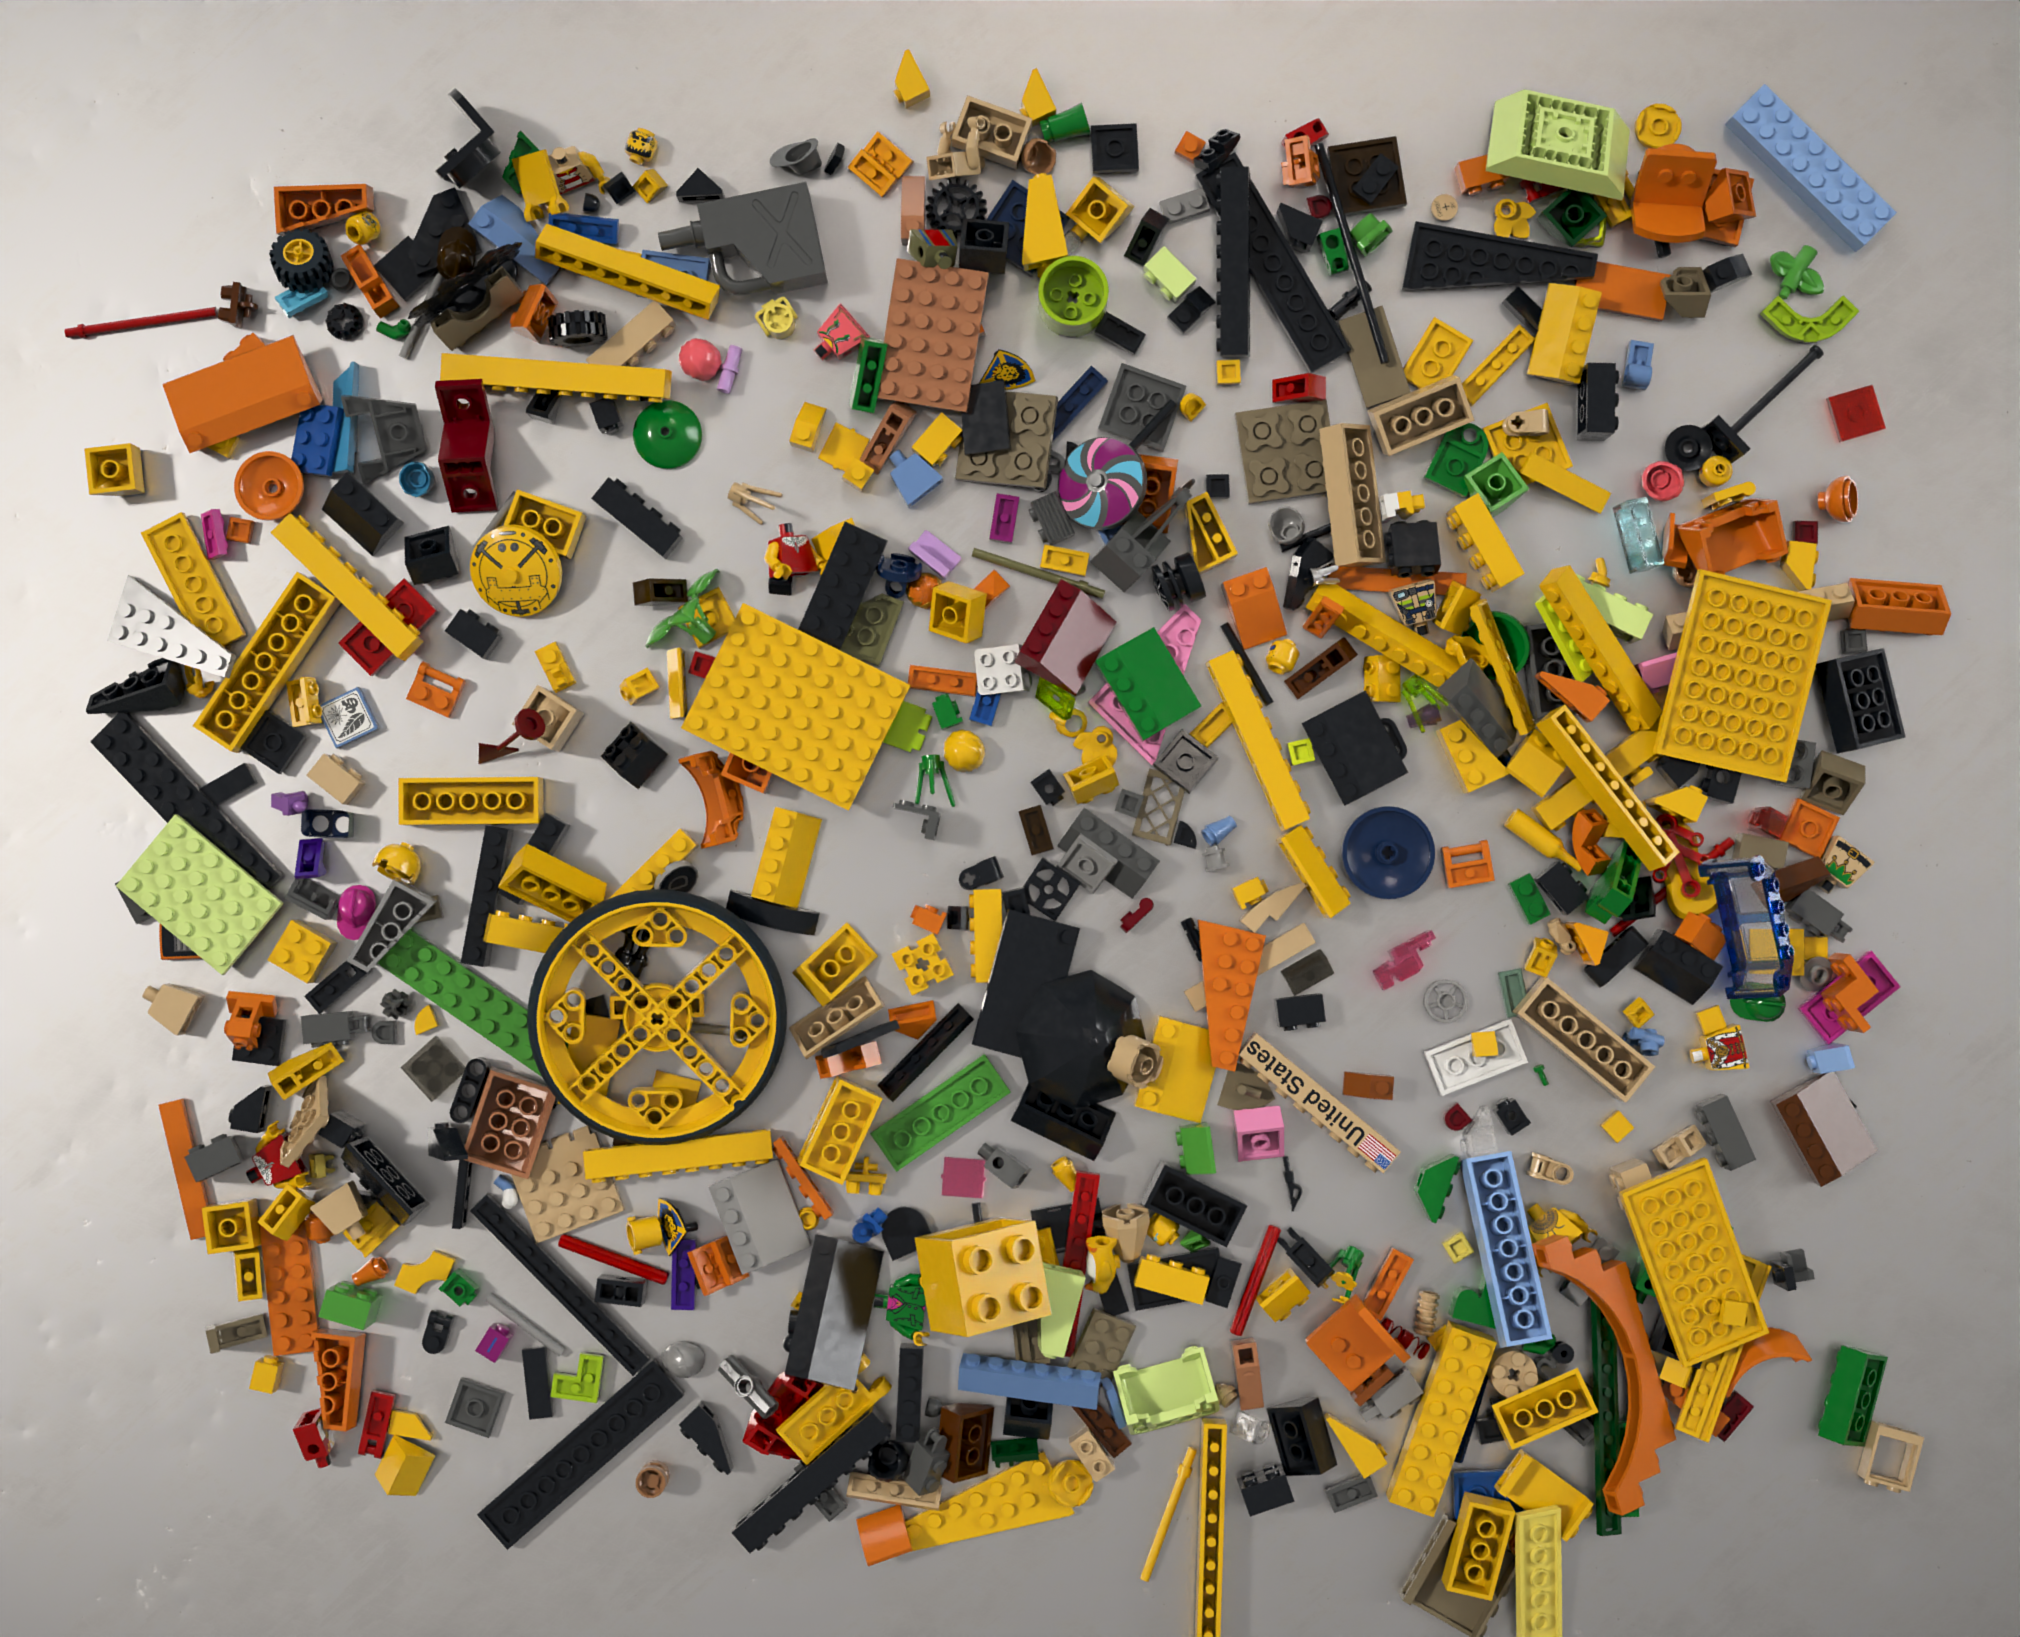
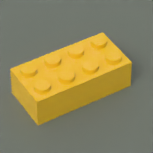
[1446,493,1525,593]
[1441,1492,1516,1601]

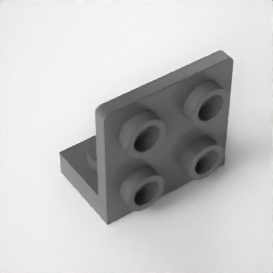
[893,800,941,841]

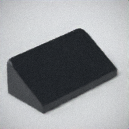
[1502,286,1542,335]

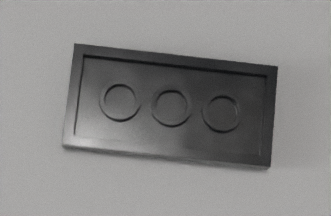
[1127,1247,1220,1311]

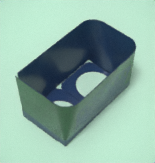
[301,809,354,838]

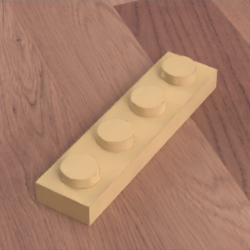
[846,1472,942,1511]

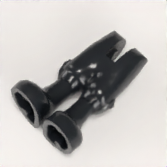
[611,926,650,990]

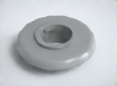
[1800,956,1833,992]

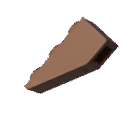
[1230,1337,1264,1411]

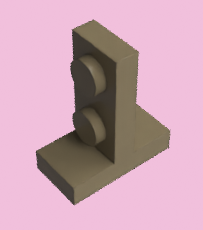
[205,1313,268,1354]

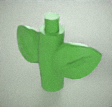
[1770,245,1825,299]

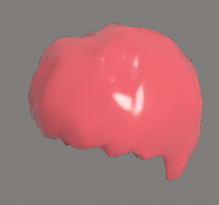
[678,338,722,381]
[1641,461,1684,502]

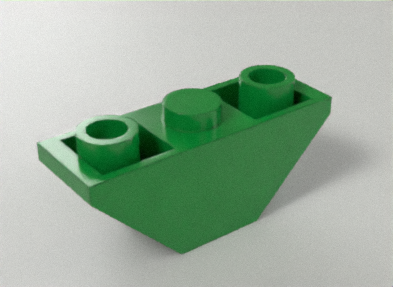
[1414,1154,1461,1223]

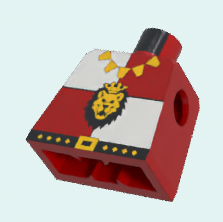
[293,1408,335,1468]

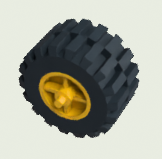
[269,228,334,293]

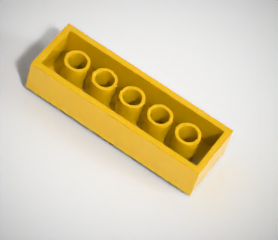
[398,777,544,825]

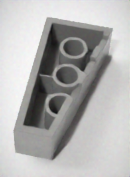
[347,878,438,972]

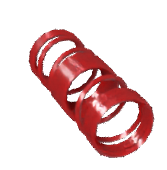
[1381,1317,1430,1360]

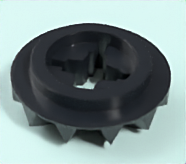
[325,303,363,340]

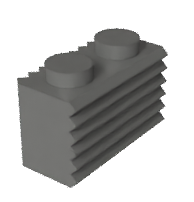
[1028,491,1075,546]

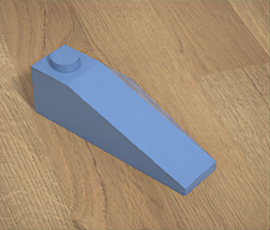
[468,195,560,285]

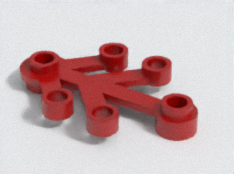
[1652,813,1712,899]

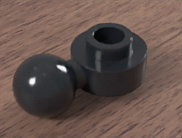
[783,1310,798,1352]

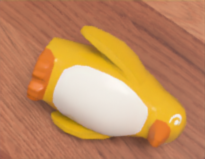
[1084,1236,1120,1294]

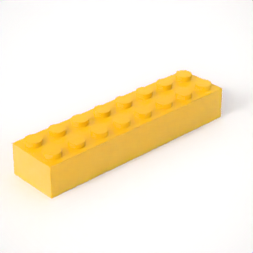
[193,572,341,753]
[1386,1320,1497,1518]

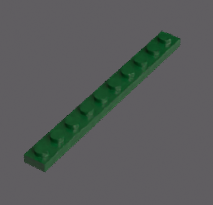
[1591,1299,1622,1536]

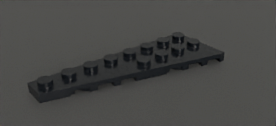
[1402,221,1598,290]

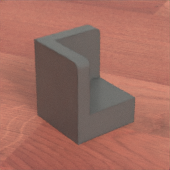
[1780,1249,1815,1282]

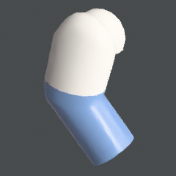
[493,1174,518,1209]

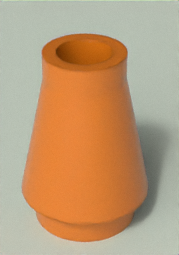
[352,1257,389,1286]

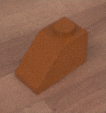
[1342,1071,1394,1100]

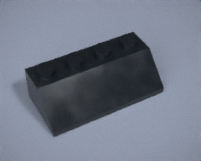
[1010,1083,1116,1161]

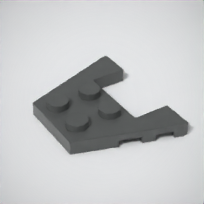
[341,395,427,485]

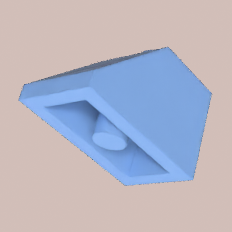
[1806,1042,1855,1074]

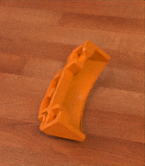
[678,751,743,849]
[1725,1327,1812,1398]

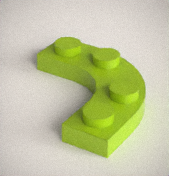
[1760,295,1859,343]

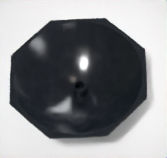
[1016,970,1146,1110]

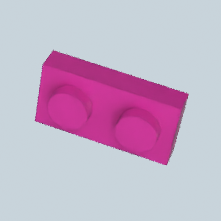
[201,509,228,559]

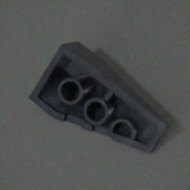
[86,658,185,714]

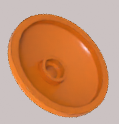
[234,451,304,521]

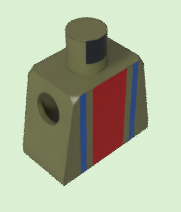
[907,229,958,269]

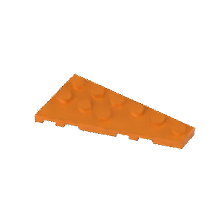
[1197,920,1266,1072]

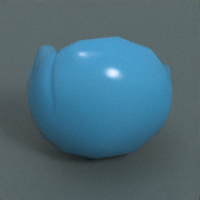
[399,461,435,497]

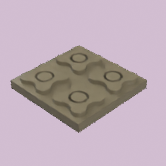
[955,391,1058,489]
[1235,400,1330,505]

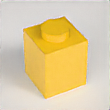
[842,458,874,492]
[249,1355,285,1394]

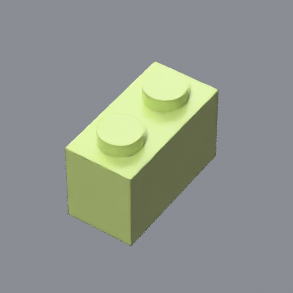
[1143,246,1196,303]

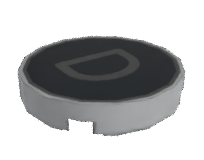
[654,860,698,893]

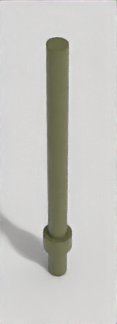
[972,548,1106,599]

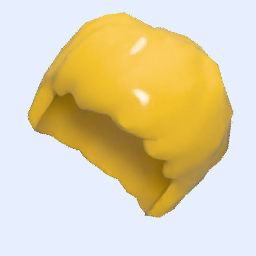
[944,729,985,773]

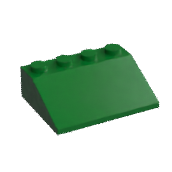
[1095,627,1201,742]

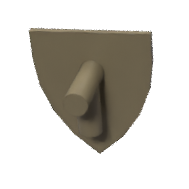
[1217,1063,1275,1110]

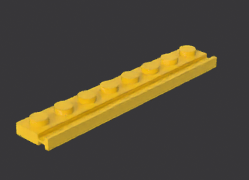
[1674,1254,1772,1443]

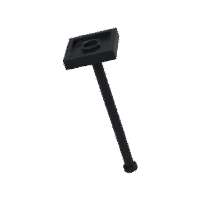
[1702,345,1824,464]

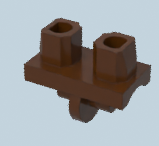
[218,282,258,328]

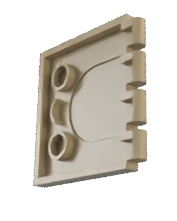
[511,1125,625,1243]

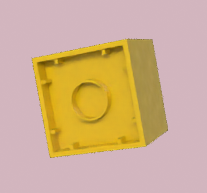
[915,1218,1052,1337]

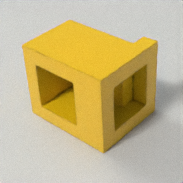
[1231,877,1269,910]

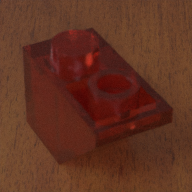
[1747,806,1788,839]

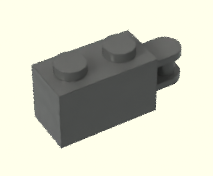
[1784,889,1853,943]
[301,1011,371,1048]
[902,1427,950,1496]

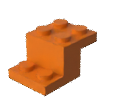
[1820,953,1879,1033]

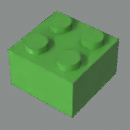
[318,1281,383,1330]

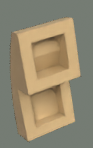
[1652,1125,1707,1170]

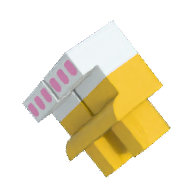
[1379,491,1425,524]

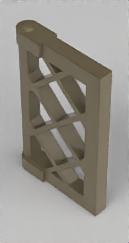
[1132,768,1185,846]

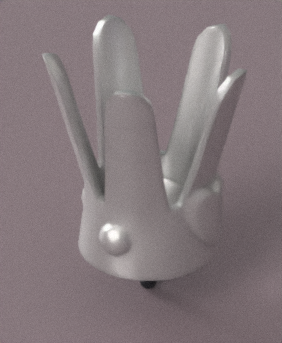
[1304,560,1340,587]

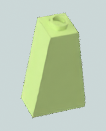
[1037,1262,1086,1359]

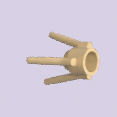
[727,482,782,525]

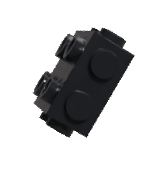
[1384,520,1441,578]

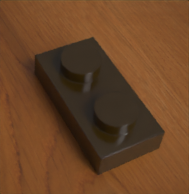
[1018,805,1054,856]

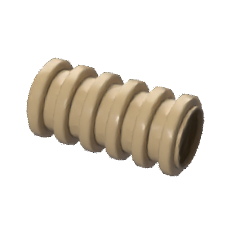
[1413,1291,1440,1336]

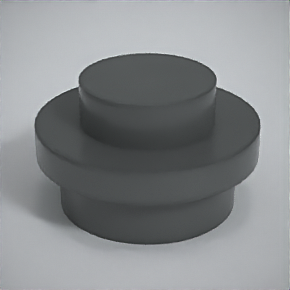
[330,268,354,292]

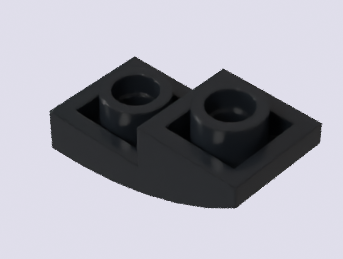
[1193,129,1241,172]

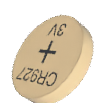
[1431,194,1458,221]

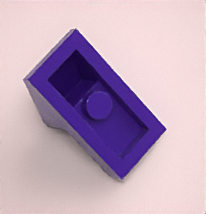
[294,838,327,879]

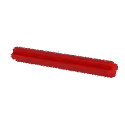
[1230,1225,1281,1336]
[558,1234,669,1285]

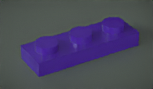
[671,1239,697,1310]

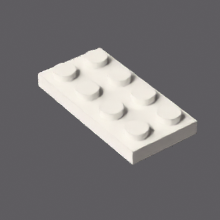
[1424,1019,1528,1096]

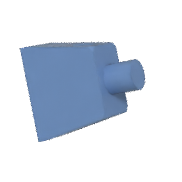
[889,449,943,508]

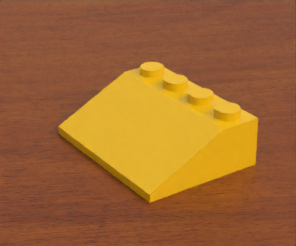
[1134,1015,1216,1123]

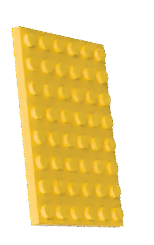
[1653,569,1832,783]
[681,603,911,811]

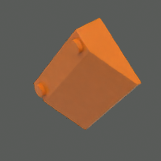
[162,335,323,453]

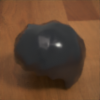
[868,1439,909,1483]

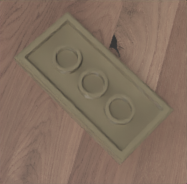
[1338,305,1411,409]

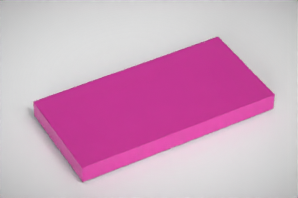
[1798,951,1901,1045]

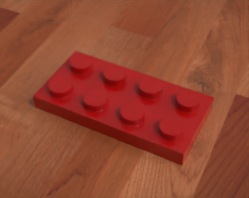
[338,578,438,676]

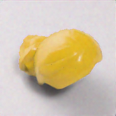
[1445,635,1489,670]

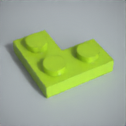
[551,1352,604,1403]

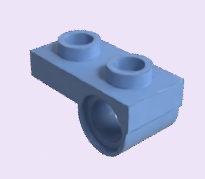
[1622,340,1654,391]

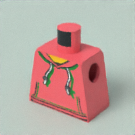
[813,304,870,361]

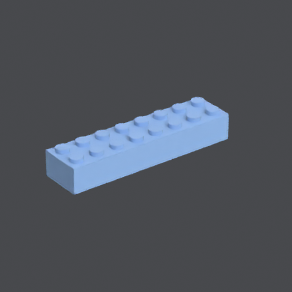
[1725,84,1897,252]
[1460,1151,1553,1348]

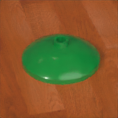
[633,400,702,469]
[1462,611,1530,679]

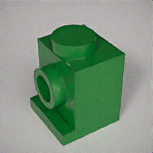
[932,693,964,730]
[439,1268,479,1307]

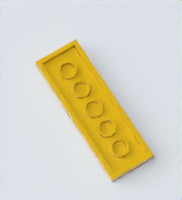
[141,512,247,647]

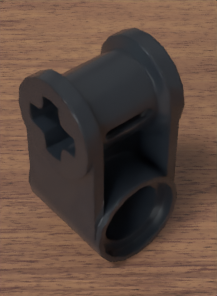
[959,856,1004,890]

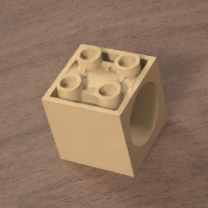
[512,685,585,752]

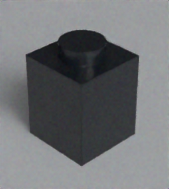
[589,398,624,435]

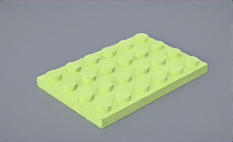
[116,814,284,975]

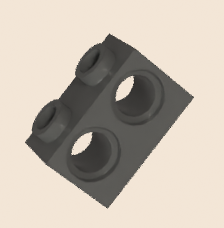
[1775,740,1816,789]

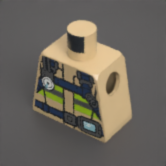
[1388,579,1437,635]

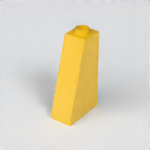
[1022,173,1069,271]

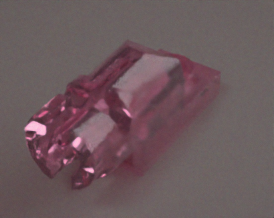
[1373,930,1436,990]

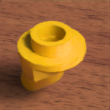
[1588,558,1611,588]

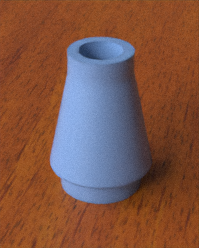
[1201,815,1237,846]

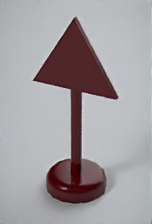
[478,708,545,764]

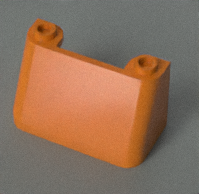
[1678,498,1789,575]

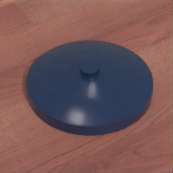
[1341,806,1435,899]

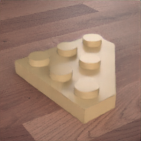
[280,1075,329,1168]

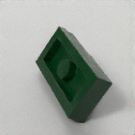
[991,1438,1039,1468]

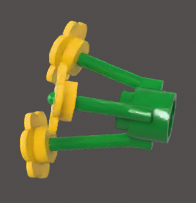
[1321,1246,1364,1305]

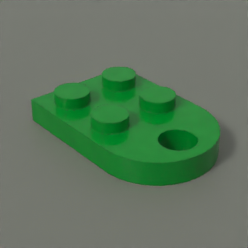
[1423,423,1488,498]

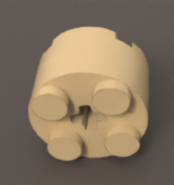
[1107,1035,1163,1089]
[1486,1347,1538,1398]

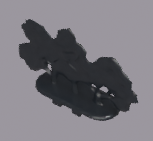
[408,242,522,327]

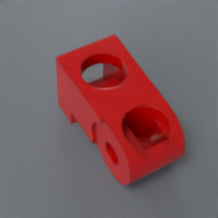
[1281,118,1329,159]

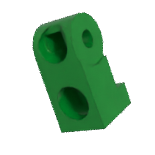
[1316,228,1349,276]

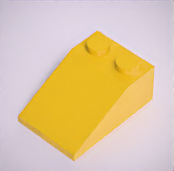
[792,922,878,1006]

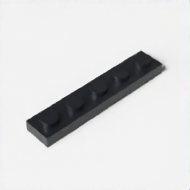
[877,1003,974,1102]

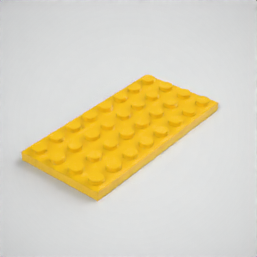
[1619,1157,1769,1368]

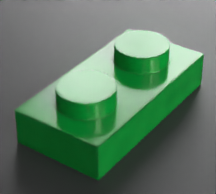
[1508,873,1551,925]

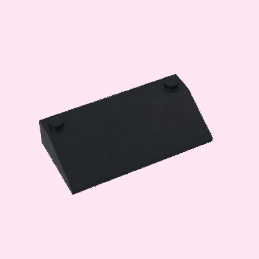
[972,909,1080,1058]
[785,1234,884,1391]

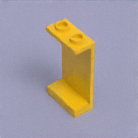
[1494,1449,1594,1542]

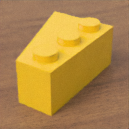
[1184,492,1238,575]
[1435,720,1509,794]

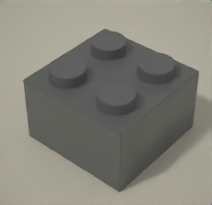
[184,1134,245,1182]

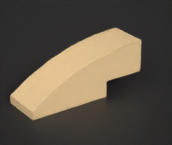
[1239,883,1307,933]

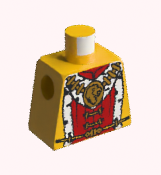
[1689,1024,1750,1070]

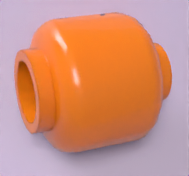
[304,1210,334,1244]

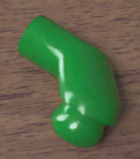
[376,319,411,340]
[1521,1334,1556,1355]

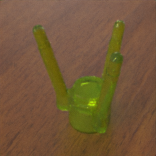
[1401,674,1448,733]

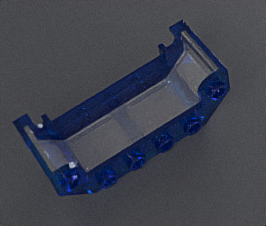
[1698,855,1794,999]

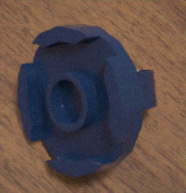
[876,553,922,598]

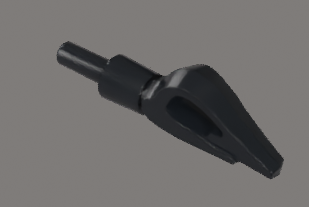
[1282,1156,1302,1212]

